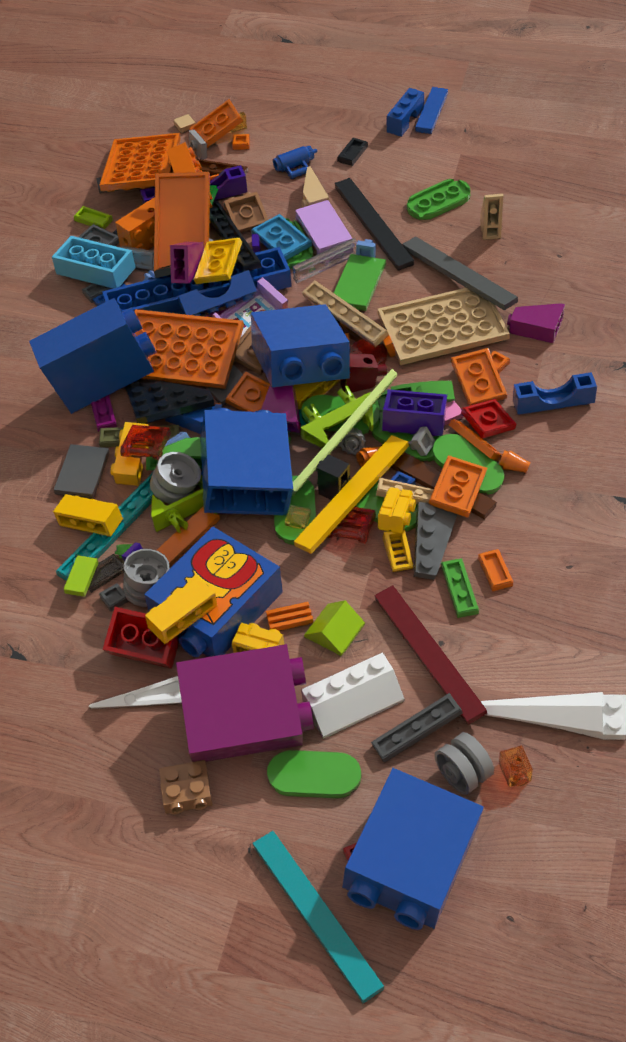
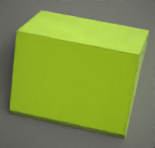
[304,600,365,656]

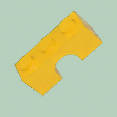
[110,422,151,486]

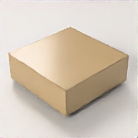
[174,114,196,133]

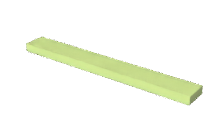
[292,369,397,496]

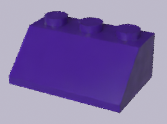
[382,389,448,436]

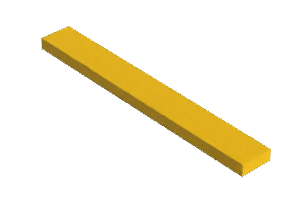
[294,435,409,554]

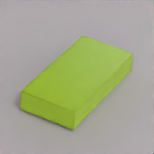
[74,206,113,229]
[64,555,98,597]

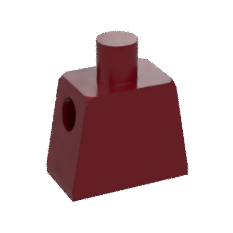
[339,354,387,393]

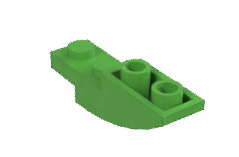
[374,381,455,412]

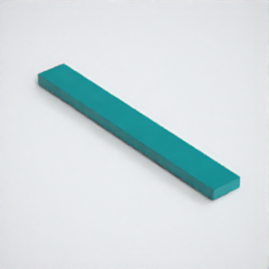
[56,472,157,581]
[253,831,384,1004]

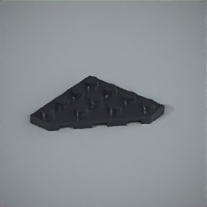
[125,379,215,424]

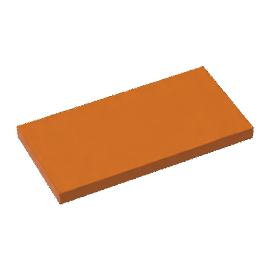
[154,172,210,271]

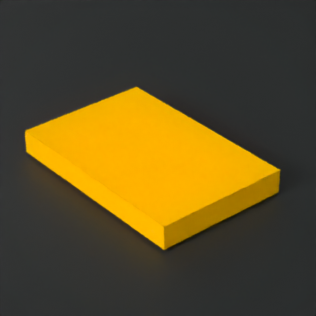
[194,238,242,284]

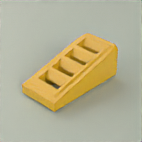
[383,529,414,572]

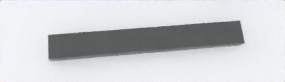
[402,237,518,310]

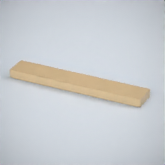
[302,280,389,347]

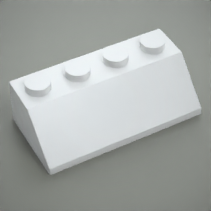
[301,652,405,739]

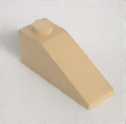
[301,166,329,208]
[480,194,503,240]

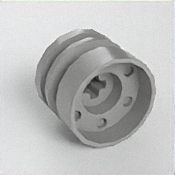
[123,549,170,607]

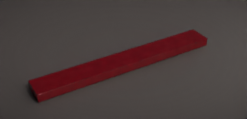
[374,585,487,725]

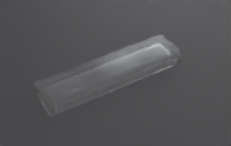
[292,238,358,283]

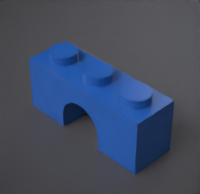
[387,88,424,137]

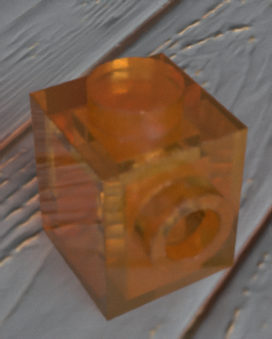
[499,745,533,787]

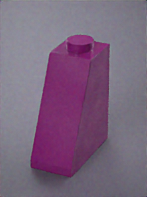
[170,242,204,283]
[507,303,565,343]
[261,385,301,433]

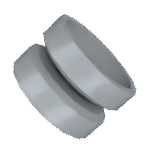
[149,452,201,504]
[435,732,494,795]

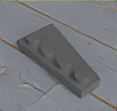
[413,502,457,580]

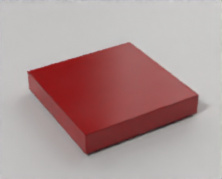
[461,399,517,439]

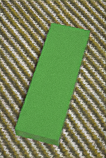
[441,558,479,618]

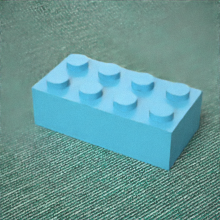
[52,236,136,289]

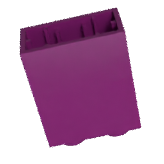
[176,644,314,762]

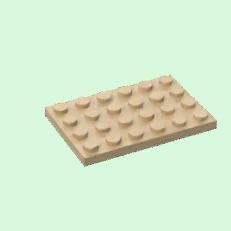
[377,288,510,365]

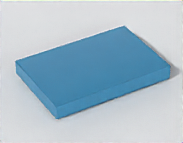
[251,214,312,260]

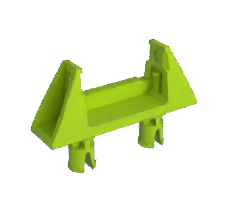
[301,386,374,452]
[151,475,217,533]

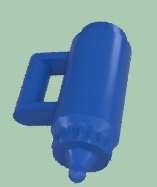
[273,146,317,179]

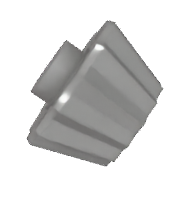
[338,428,366,455]

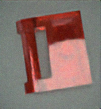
[120,425,171,460]
[327,507,376,543]

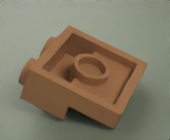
[224,192,268,233]
[159,760,213,814]

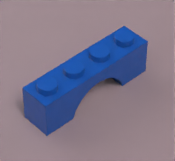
[178,270,257,316]
[513,372,597,415]

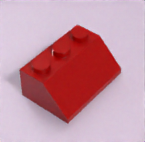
[102,607,178,669]

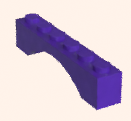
[140,165,248,204]

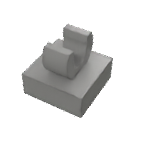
[408,427,435,456]

